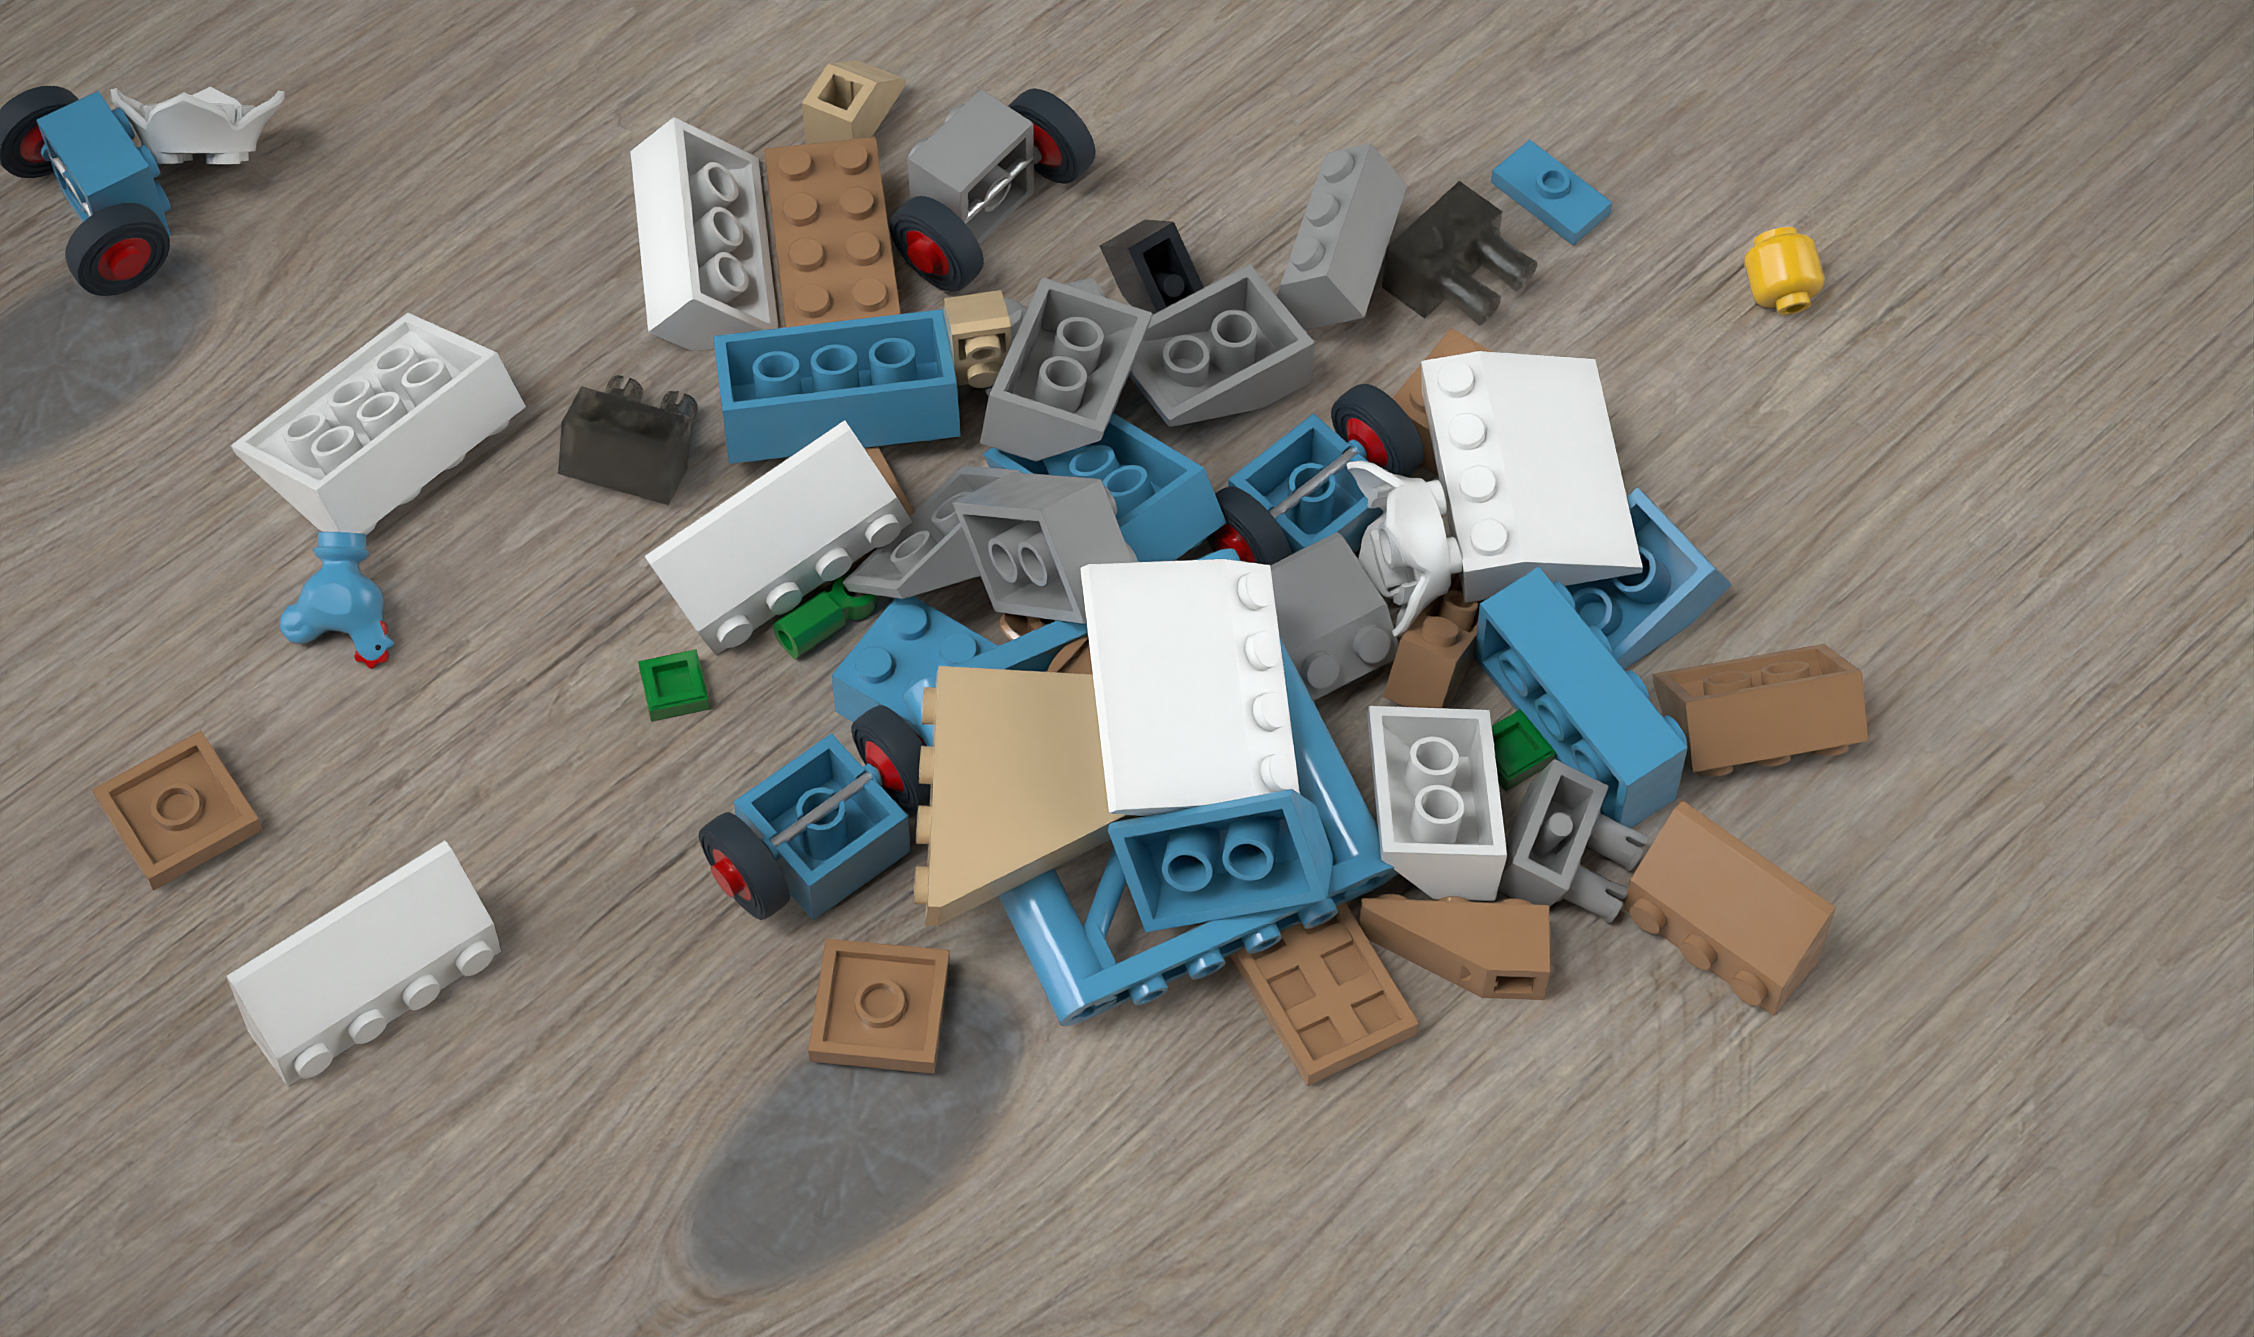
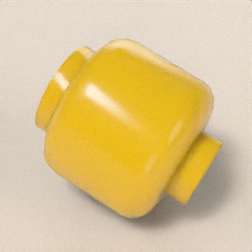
[1744,227,1825,315]

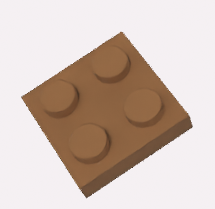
[92,730,263,891]
[808,938,950,1074]

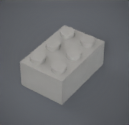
[952,472,1138,624]

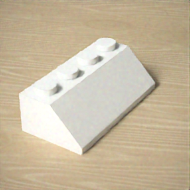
[630,117,778,351]
[645,420,912,655]
[226,840,501,1087]

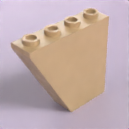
[914,666,1144,926]

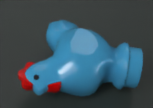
[280,532,395,669]

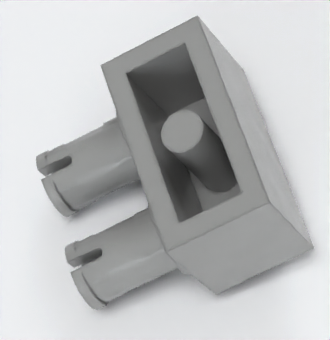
[1498,759,1648,923]

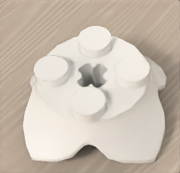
[110,87,285,164]
[1347,460,1462,637]

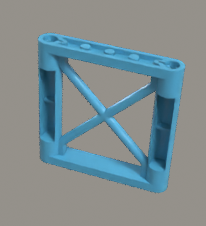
[903,549,1398,1026]

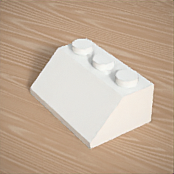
[1367,706,1507,901]

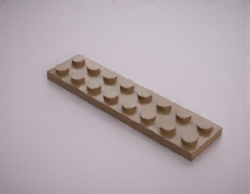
[1230,903,1419,1087]

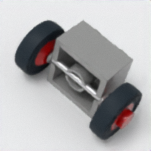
[890,88,1096,292]

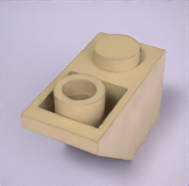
[802,60,905,144]
[944,290,1012,388]

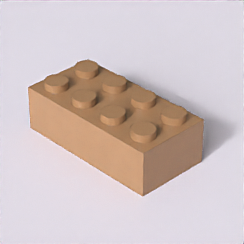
[764,137,901,328]

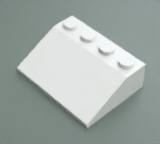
[231,313,526,535]
[1421,351,1642,603]
[1080,559,1300,816]

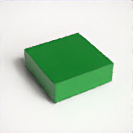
[638,649,710,722]
[1492,709,1556,791]

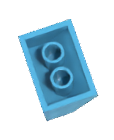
[1108,789,1333,932]

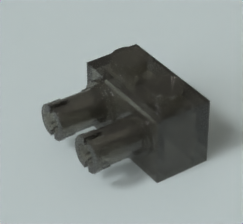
[1382,181,1537,325]
[558,375,698,505]

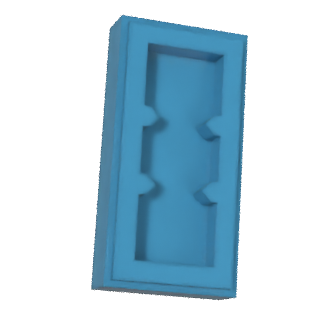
[1491,139,1612,245]

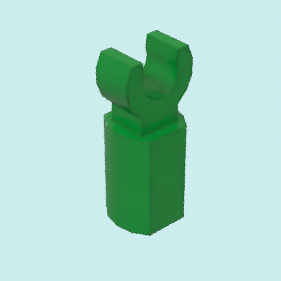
[773,570,877,659]

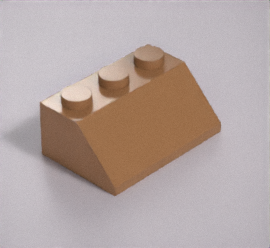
[1652,644,1868,777]
[1623,800,1836,1015]

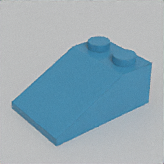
[1565,487,1732,670]

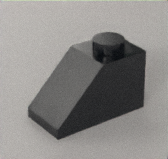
[1100,219,1204,315]

